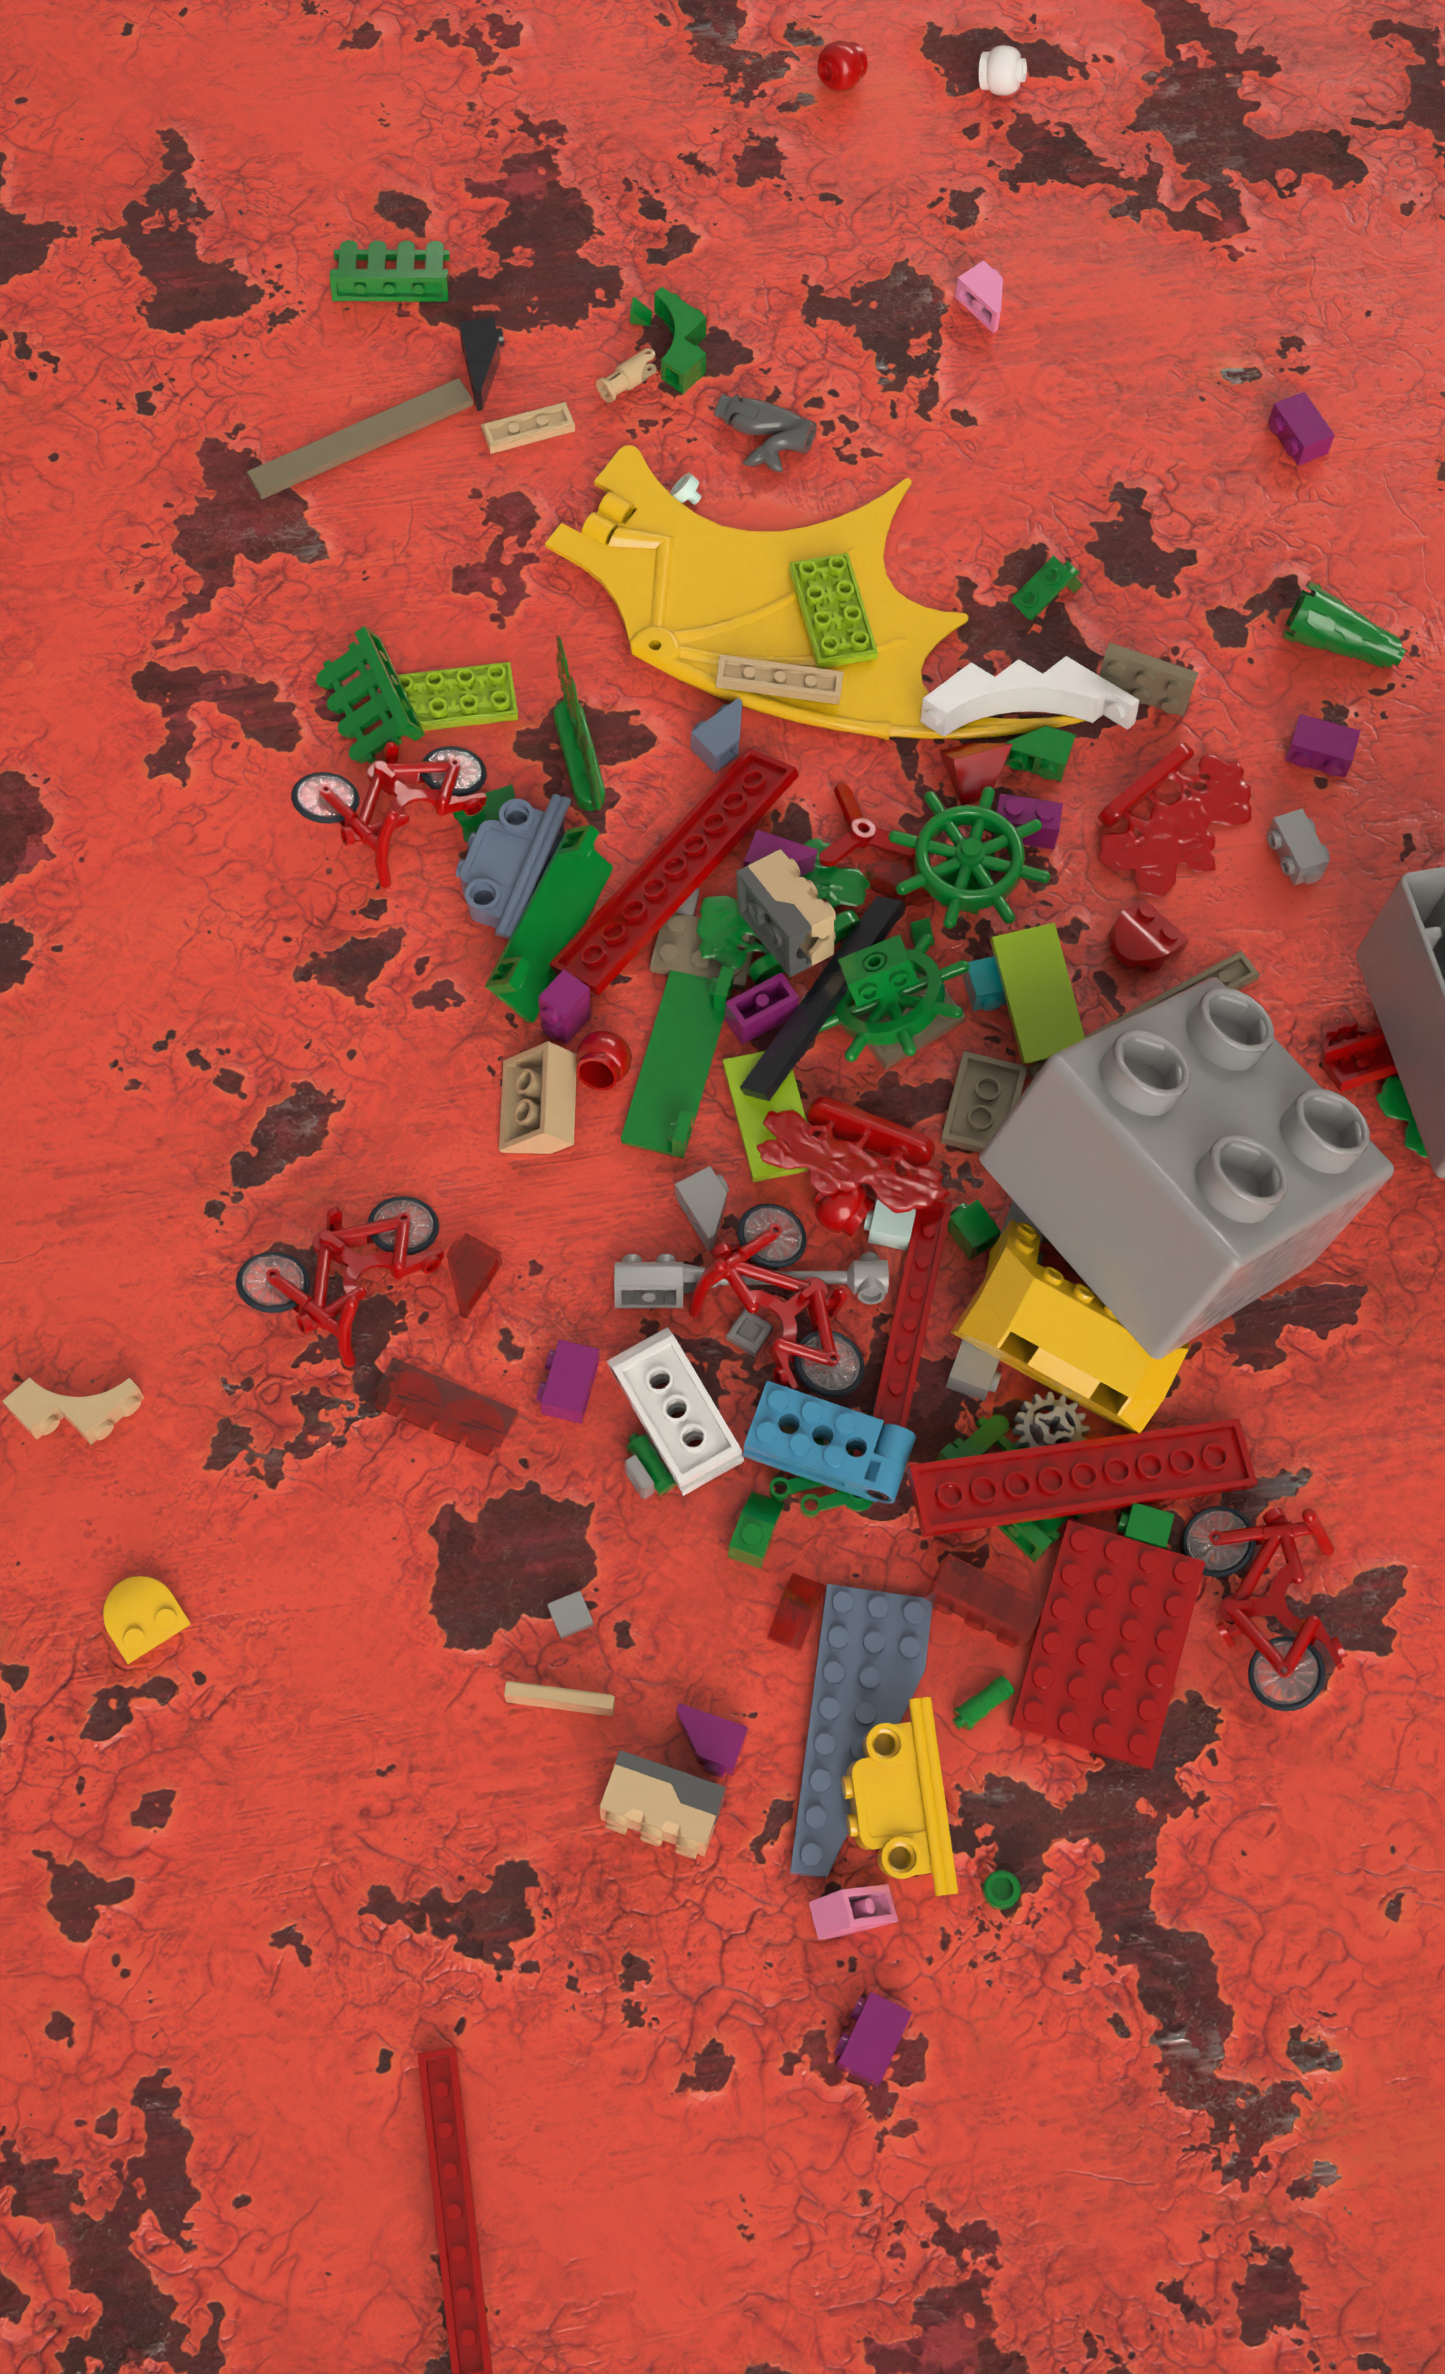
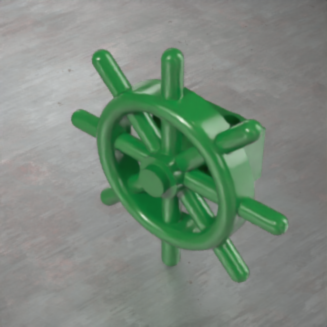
[888,786,1051,929]
[818,933,970,1062]

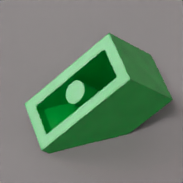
[728,1492,785,1569]

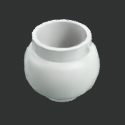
[979,45,1027,96]

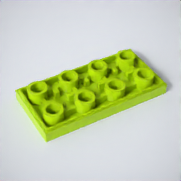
[788,553,878,669]
[392,662,518,731]
[990,923,1085,1065]
[722,1051,809,1182]

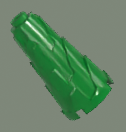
[1282,581,1406,668]

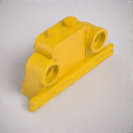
[841,1697,958,1896]

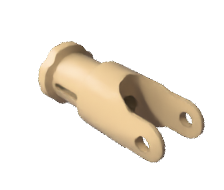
[596,348,657,403]

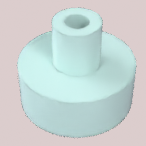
[670,473,702,505]

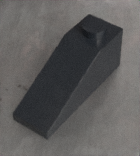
[459,317,504,411]

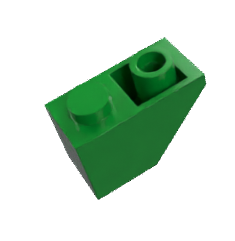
[1004,726,1076,781]

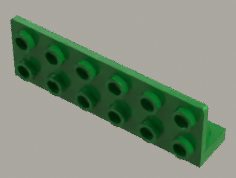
[484,825,613,1023]
[621,966,735,1159]

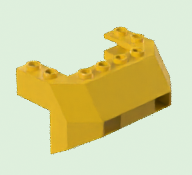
[950,1219,1189,1434]

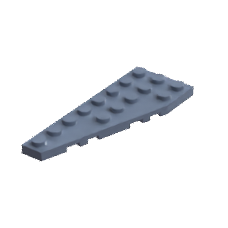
[790,1584,933,1879]

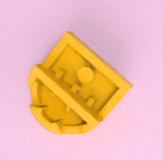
[103,1576,191,1664]

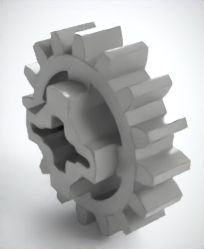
[1012,1392,1090,1448]

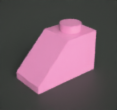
[955,260,1003,333]
[809,1884,898,1940]

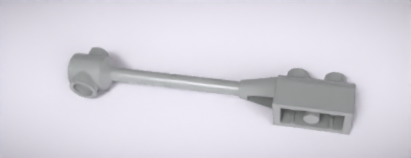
[614,1252,889,1308]

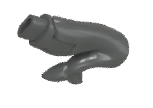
[714,394,817,472]

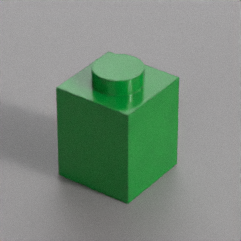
[947,1200,1001,1260]
[1116,1503,1174,1549]

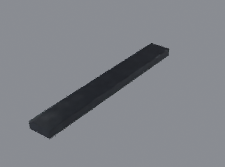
[740,896,906,1101]

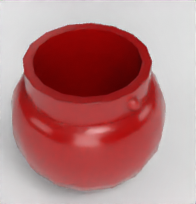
[817,41,868,92]
[576,1031,632,1090]
[812,1184,875,1237]

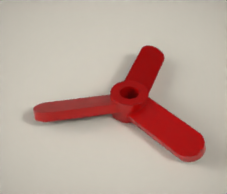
[819,783,915,867]

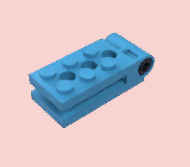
[743,1381,916,1503]

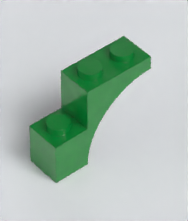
[654,287,706,394]

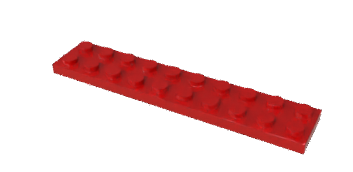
[549,748,799,995]
[906,1418,1258,1537]

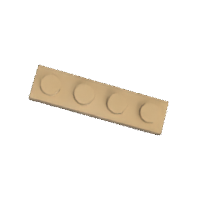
[716,654,843,705]

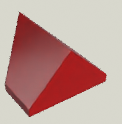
[940,743,1013,805]

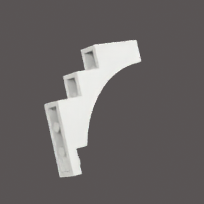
[920,656,1140,737]

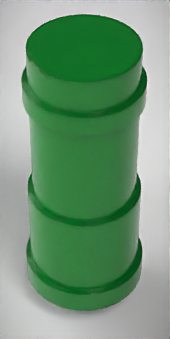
[626,1433,677,1496]
[952,1675,1014,1731]

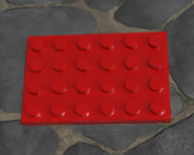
[1010,1520,1205,1771]

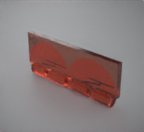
[374,1357,518,1456]

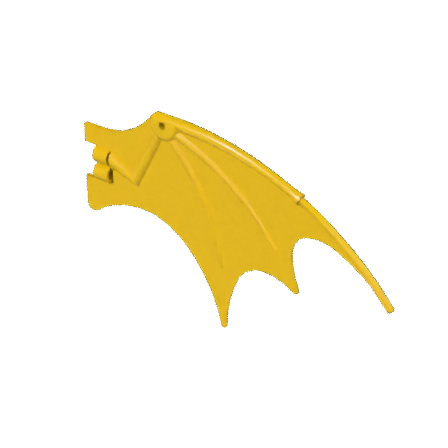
[545,445,1085,740]

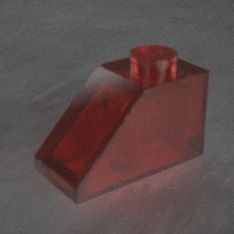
[864,855,935,907]
[446,1233,502,1319]

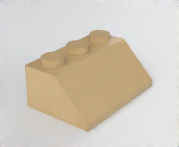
[499,1041,577,1154]

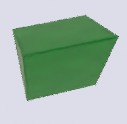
[630,297,653,326]
[909,917,935,947]

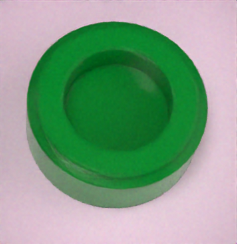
[982,1870,1021,1910]

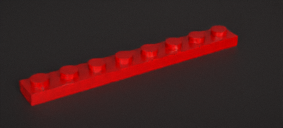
[873,1200,952,1428]
[417,2047,493,2374]

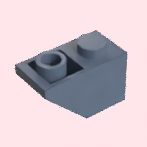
[691,698,742,773]

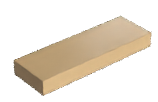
[481,402,575,454]
[504,1681,615,1717]

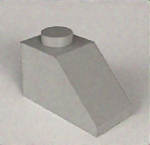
[675,1166,729,1251]

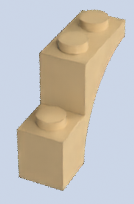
[2,1377,144,1445]

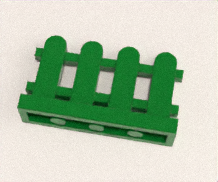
[330,240,450,302]
[316,626,425,764]
[936,1415,1084,1563]

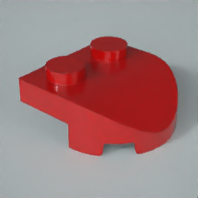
[1108,898,1189,972]
[1321,1021,1398,1092]

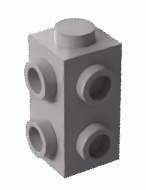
[1267,808,1330,885]

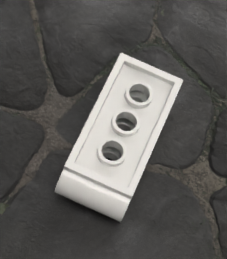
[607,1327,744,1496]

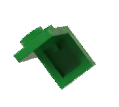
[1011,555,1083,621]

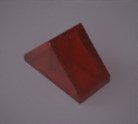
[767,1573,826,1652]

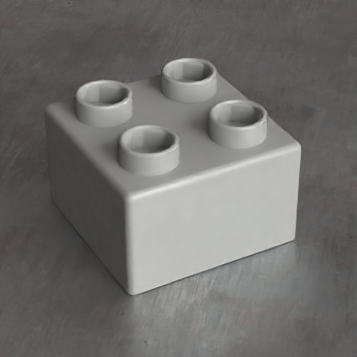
[979,978,1394,1359]

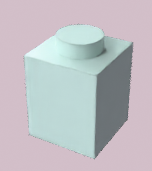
[863,1200,916,1251]

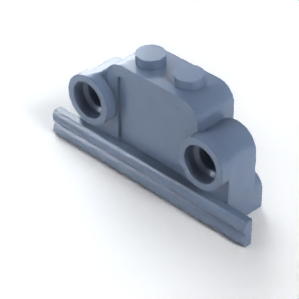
[456,794,571,939]

